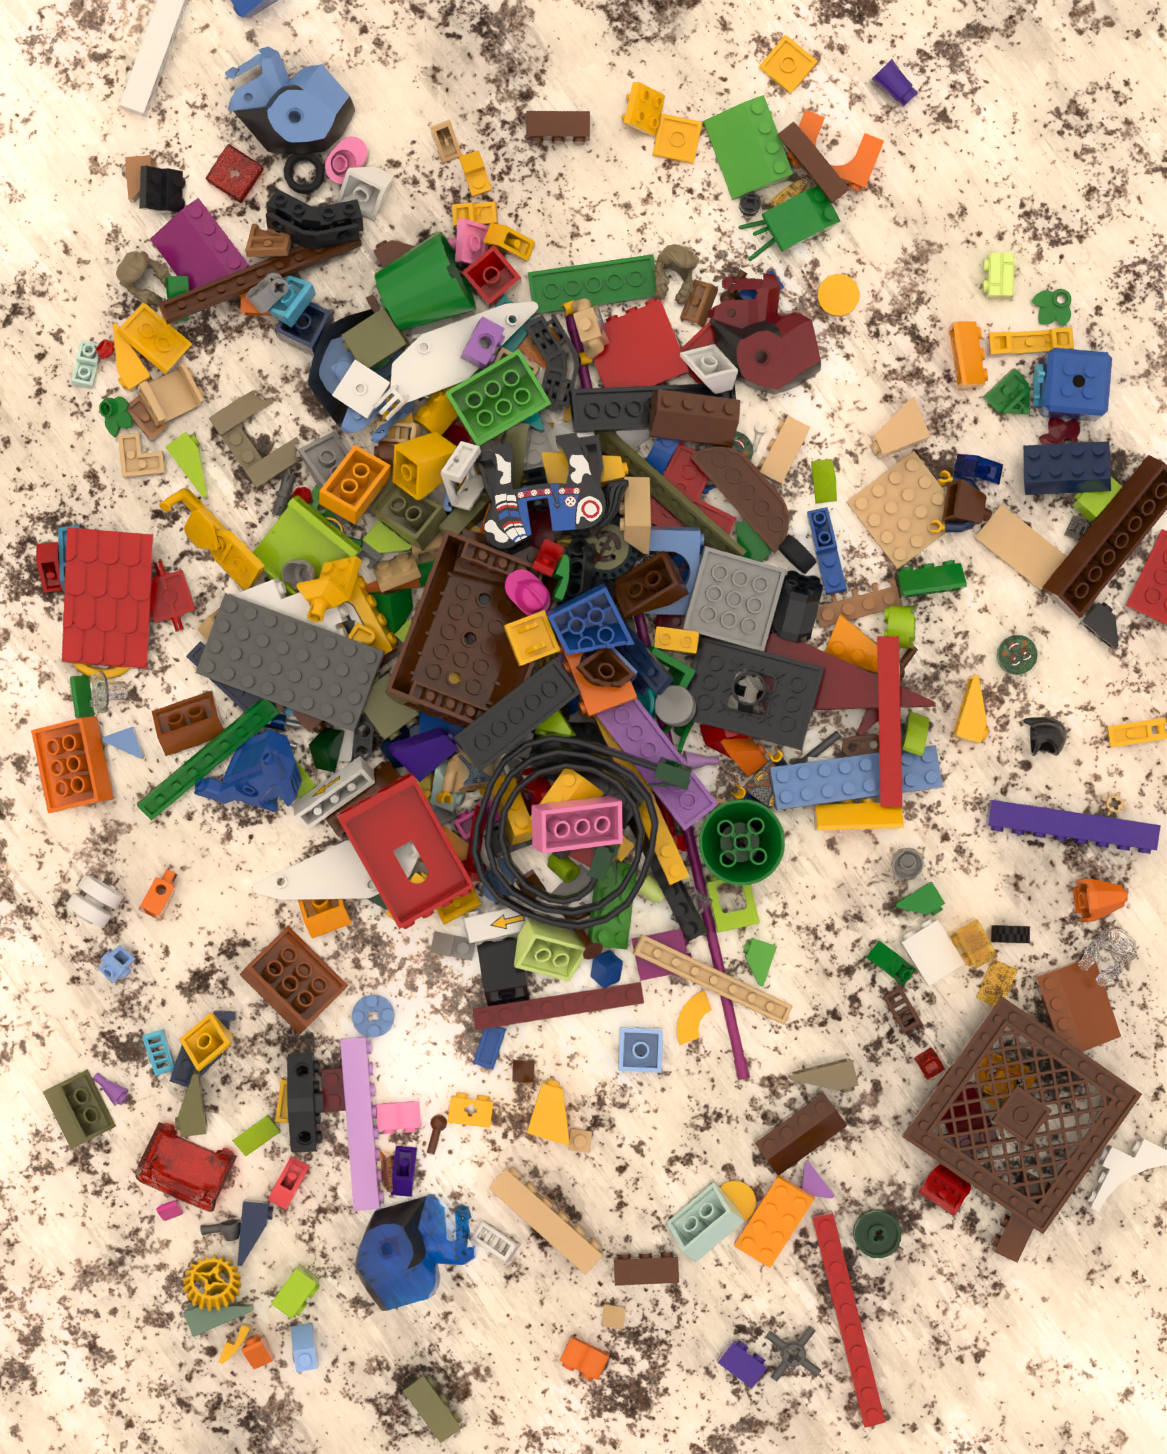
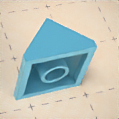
[267,275,316,328]

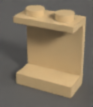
[137,363,205,427]

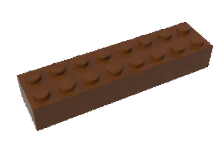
[1043,455,1167,618]

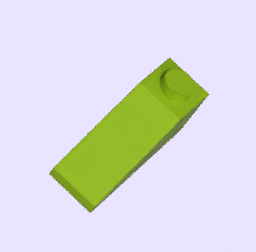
[166,432,209,500]

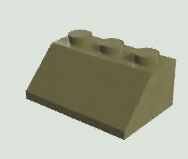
[43,1069,116,1149]

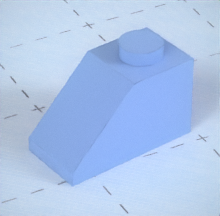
[291,1323,319,1372]

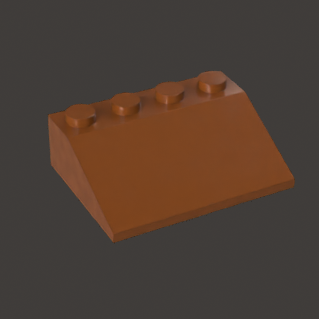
[240,926,348,1034]
[1033,955,1121,1052]

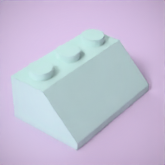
[666,1182,744,1262]

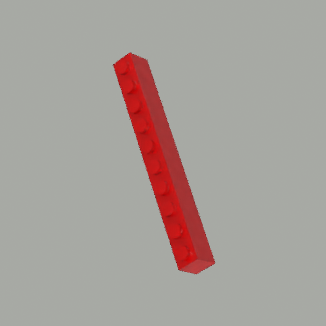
[811,1211,886,1428]

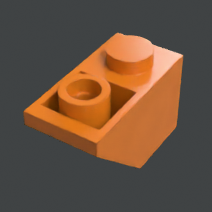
[241,1334,275,1370]

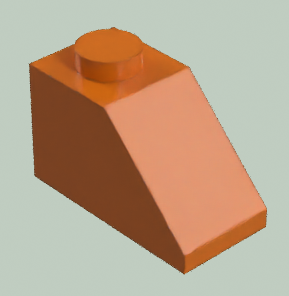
[721,738,768,777]

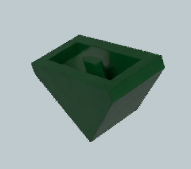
[309,727,345,773]

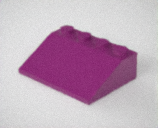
[150,197,250,291]

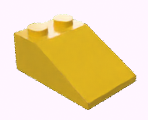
[952,674,989,744]

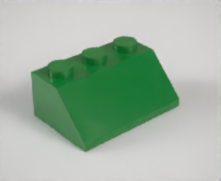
[896,560,967,599]

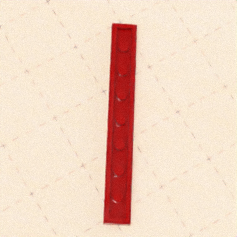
[877,636,903,807]

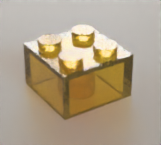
[950,918,998,969]

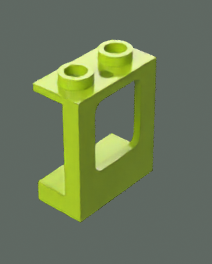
[706,876,760,933]

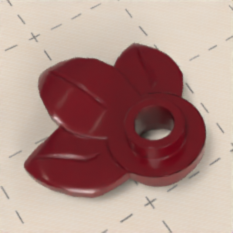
[1039,417,1080,445]

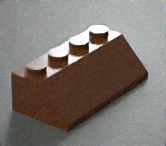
[649,389,740,447]
[754,1091,847,1175]

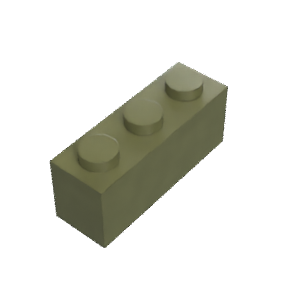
[403,1373,463,1443]

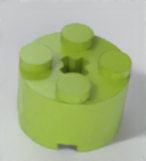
[884,605,916,649]

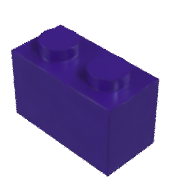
[717,1340,767,1388]

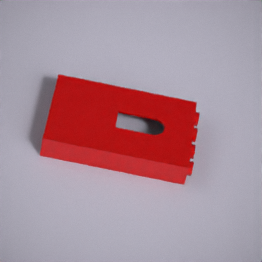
[335,772,475,929]

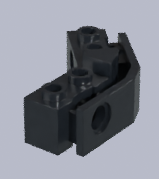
[266,189,363,249]
[524,314,580,412]
[287,1053,324,1153]

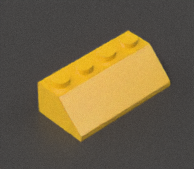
[814,799,904,830]

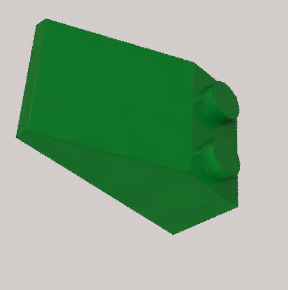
[761,186,841,252]

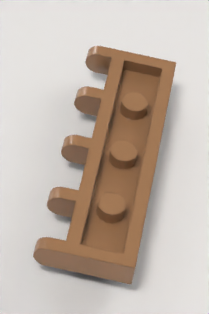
[816,578,902,628]

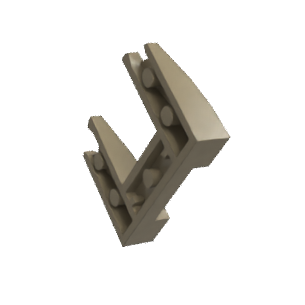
[209,390,302,489]

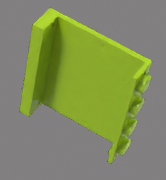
[252,495,363,596]

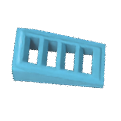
[142,1029,175,1076]

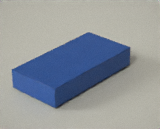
[473,1027,506,1070]

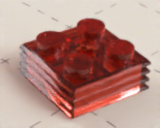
[206,144,264,203]

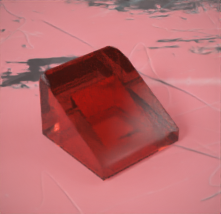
[914,1048,945,1080]

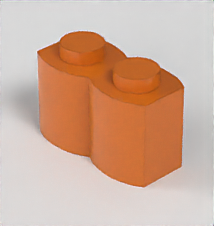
[560,1336,610,1381]

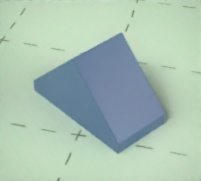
[102,727,145,759]

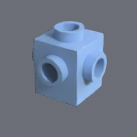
[98,945,136,983]

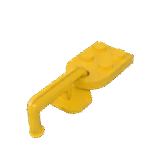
[159,488,265,590]

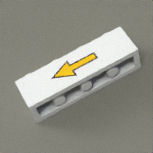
[293,756,375,830]
[463,897,551,943]

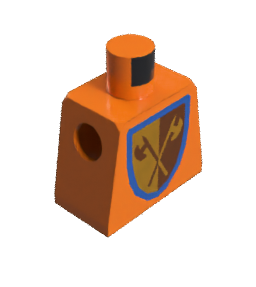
[140,869,177,921]

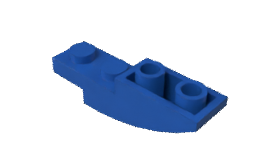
[807,507,847,596]

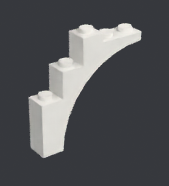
[233,578,348,638]
[1087,1135,1167,1212]

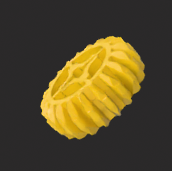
[183,1254,241,1312]

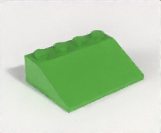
[703,95,793,200]
[445,349,552,446]

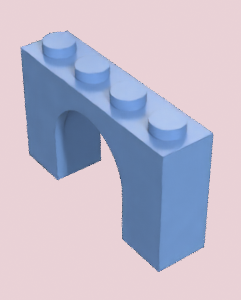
[646,526,704,615]

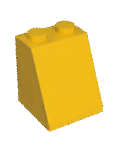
[392,432,457,500]
[527,1078,569,1146]

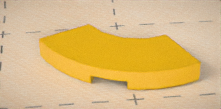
[677,990,712,1045]

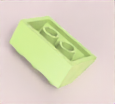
[514,919,585,982]

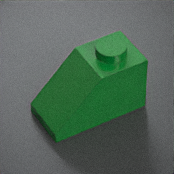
[894,882,945,916]

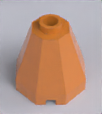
[1073,879,1128,922]

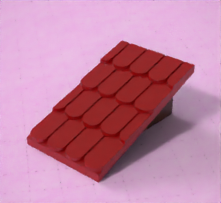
[62,527,154,670]

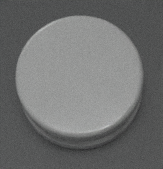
[654,685,696,727]

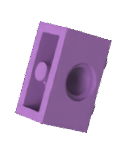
[460,316,505,370]

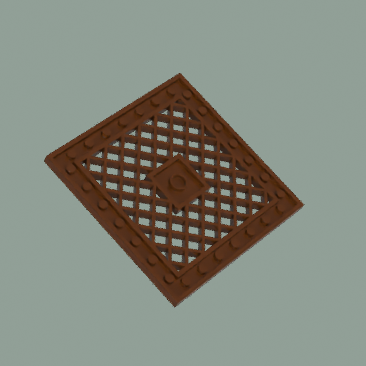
[902,995,1142,1234]

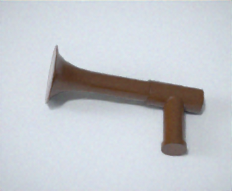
[563,912,603,960]

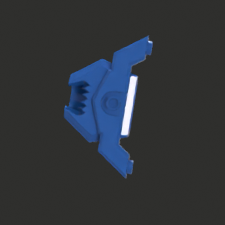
[194,729,302,812]

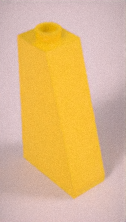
[541,452,629,487]

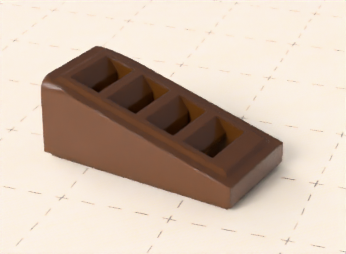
[883,987,923,1036]

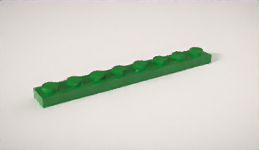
[137,698,280,821]

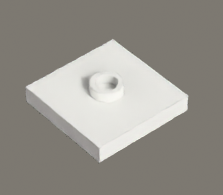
[332,360,391,419]

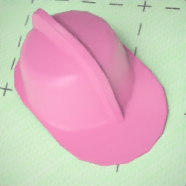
[325,136,368,184]

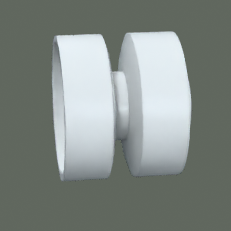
[66,873,123,928]

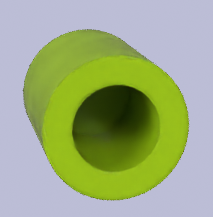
[547,854,580,883]

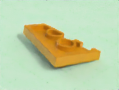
[825,613,878,674]

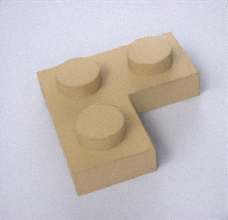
[118,433,166,478]

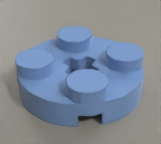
[352,995,394,1038]

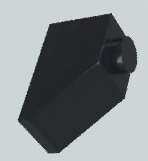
[1080,602,1119,650]

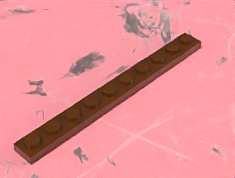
[158,237,362,325]

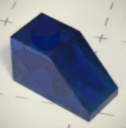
[954,454,1003,485]

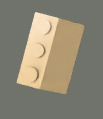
[619,477,651,554]

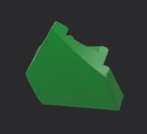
[983,368,1031,414]
[736,521,772,562]

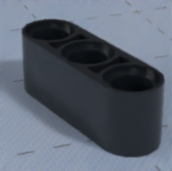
[565,537,595,599]
[352,715,375,761]

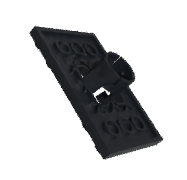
[686,635,825,751]

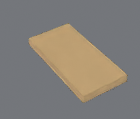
[974,504,1067,591]

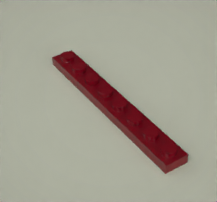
[472,982,644,1030]

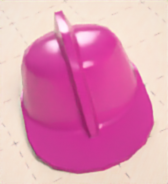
[505,569,551,616]

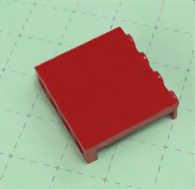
[593,298,691,388]

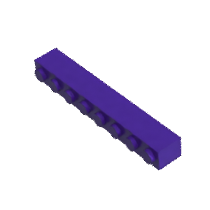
[986,800,1161,854]

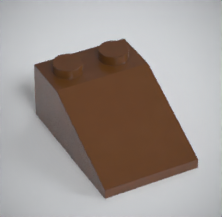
[614,551,689,618]

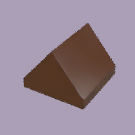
[512,1060,535,1083]

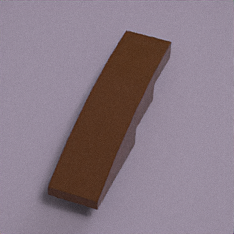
[777,121,849,203]

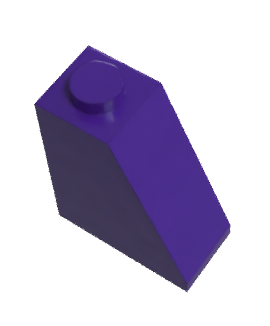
[388,727,458,782]

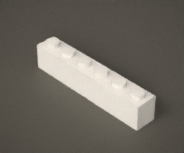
[118,0,188,117]

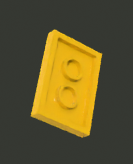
[117,303,192,374]

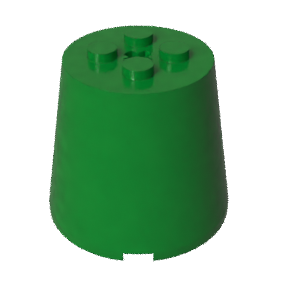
[375,232,476,331]

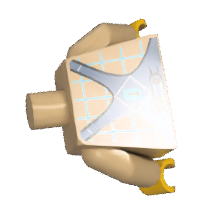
[561,298,610,366]
[436,743,494,804]

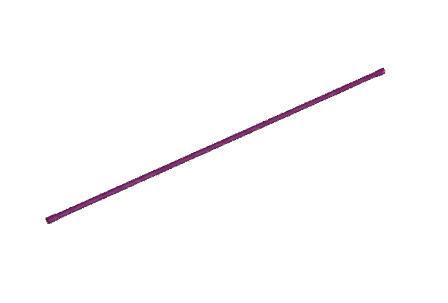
[564,314,750,1080]

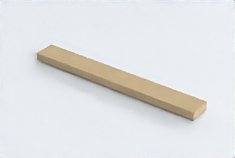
[632,934,793,1025]

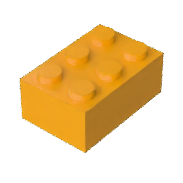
[319,445,391,524]

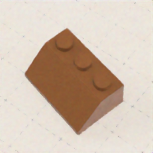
[152,690,225,756]

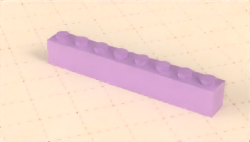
[340,1036,384,1211]

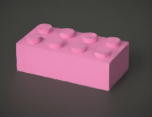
[532,796,623,853]

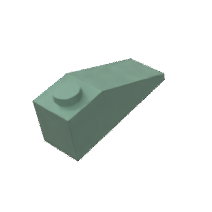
[183,1303,254,1337]

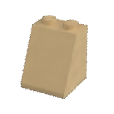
[870,397,930,459]

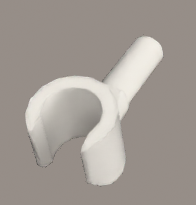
[751,421,768,452]

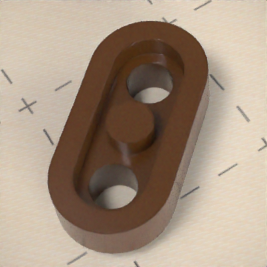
[842,734,879,757]

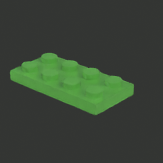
[588,862,637,949]

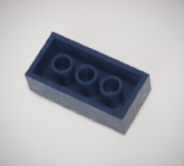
[1023,441,1111,495]

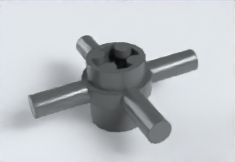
[765,1325,821,1382]

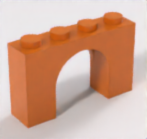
[787,109,884,192]
[556,636,637,718]

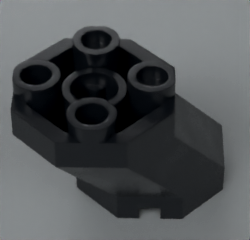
[770,570,823,642]

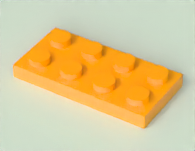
[734,1175,815,1268]

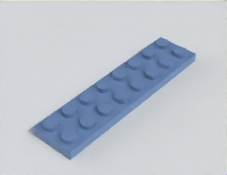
[769,745,943,811]

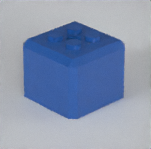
[1038,348,1112,421]

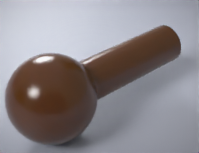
[720,269,748,303]
[900,646,918,680]
[426,1115,447,1155]

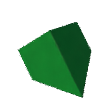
[369,588,413,634]

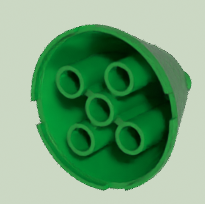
[699,799,785,885]

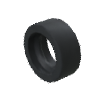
[283,153,325,194]
[778,534,817,574]

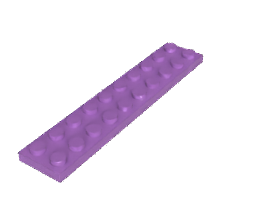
[555,649,719,831]

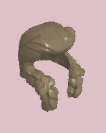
[653,244,699,304]
[116,251,171,307]

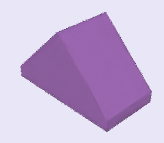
[801,1160,835,1198]

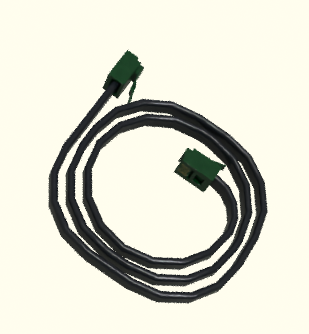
[471,733,693,930]

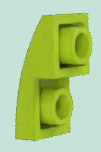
[902,711,929,756]

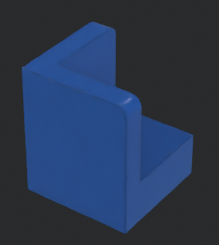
[590,950,623,988]

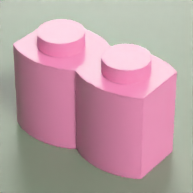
[376,1101,421,1134]

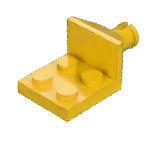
[296,556,362,623]

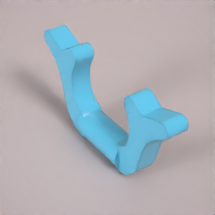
[1033,364,1045,407]

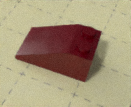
[942,1081,999,1156]

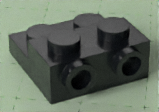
[139,165,186,215]

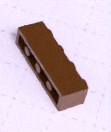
[991,1172,1051,1263]

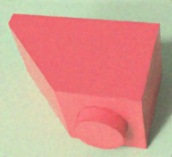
[268,1156,310,1210]

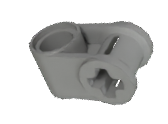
[246,272,289,313]

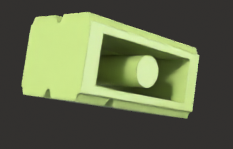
[983,253,1015,299]

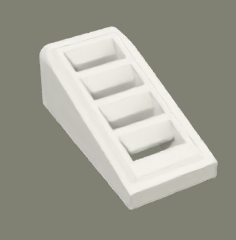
[471,1221,521,1262]

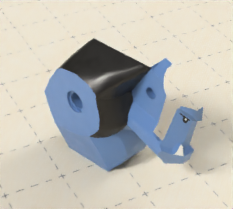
[225,46,355,154]
[308,309,415,443]

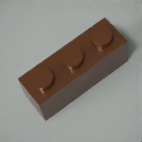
[526,111,590,144]
[614,1251,679,1286]

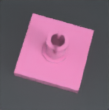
[448,218,489,265]

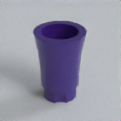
[871,59,918,107]

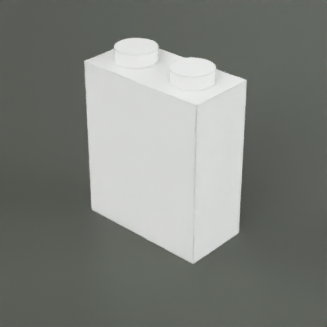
[900,918,965,986]

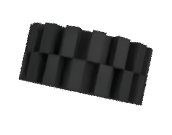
[991,925,1030,943]

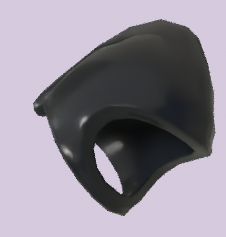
[1023,717,1067,756]

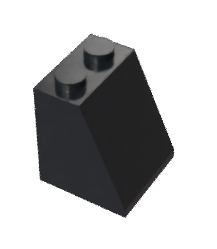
[477,937,530,1006]

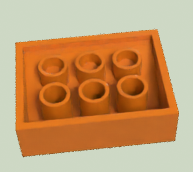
[31,716,114,813]

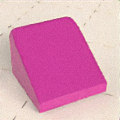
[156,1199,183,1221]

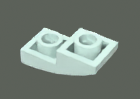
[71,340,100,389]

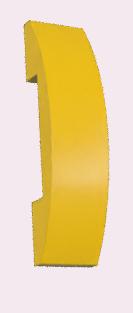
[988,327,1074,355]

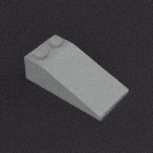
[298,431,379,526]

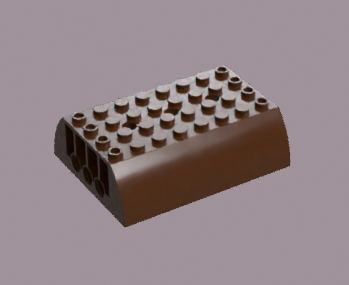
[385,530,559,728]

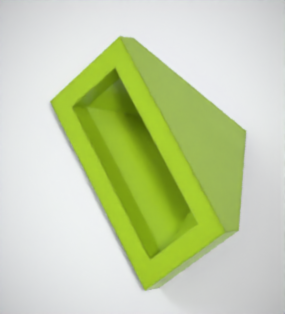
[811,459,837,503]

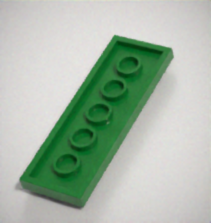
[528,254,656,315]

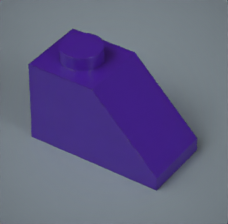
[391,1146,417,1197]

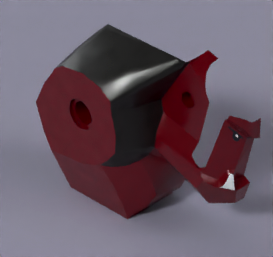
[708,273,821,395]

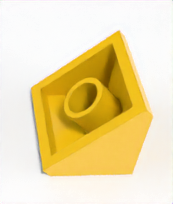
[179,1012,233,1071]

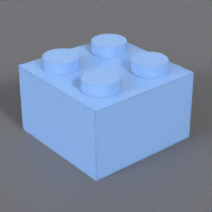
[618,1027,663,1073]

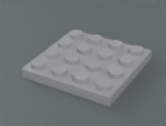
[682,546,787,652]

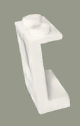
[440,441,484,511]

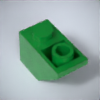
[866,941,916,986]

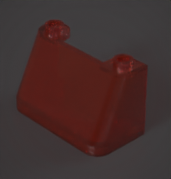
[135,1122,237,1212]

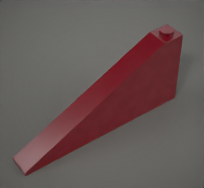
[763,630,936,711]

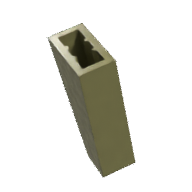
[505,423,532,490]

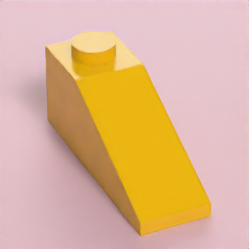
[113,323,153,393]

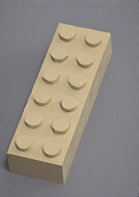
[489,1166,603,1275]

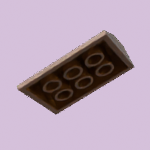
[325,761,403,837]

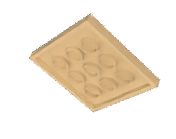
[846,451,947,569]

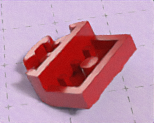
[918,1164,971,1216]

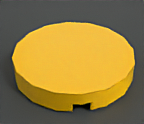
[817,274,860,317]
[719,1180,756,1221]

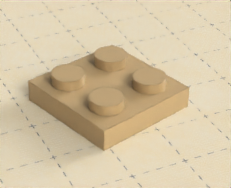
[373,551,421,592]

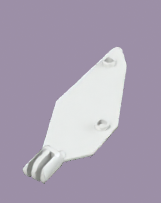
[373,301,538,421]
[253,841,420,900]

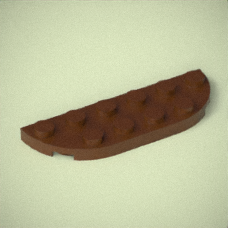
[690,447,789,553]

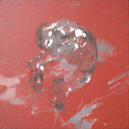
[1078,927,1137,986]

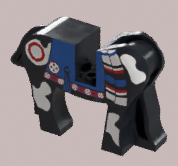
[474,433,629,555]

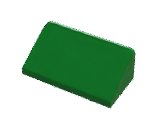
[70,675,95,719]

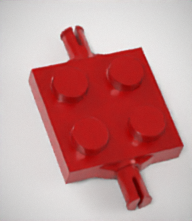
[150,561,196,632]

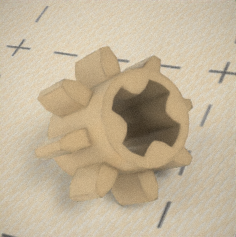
[1100,791,1127,817]

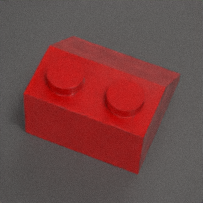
[461,245,522,309]

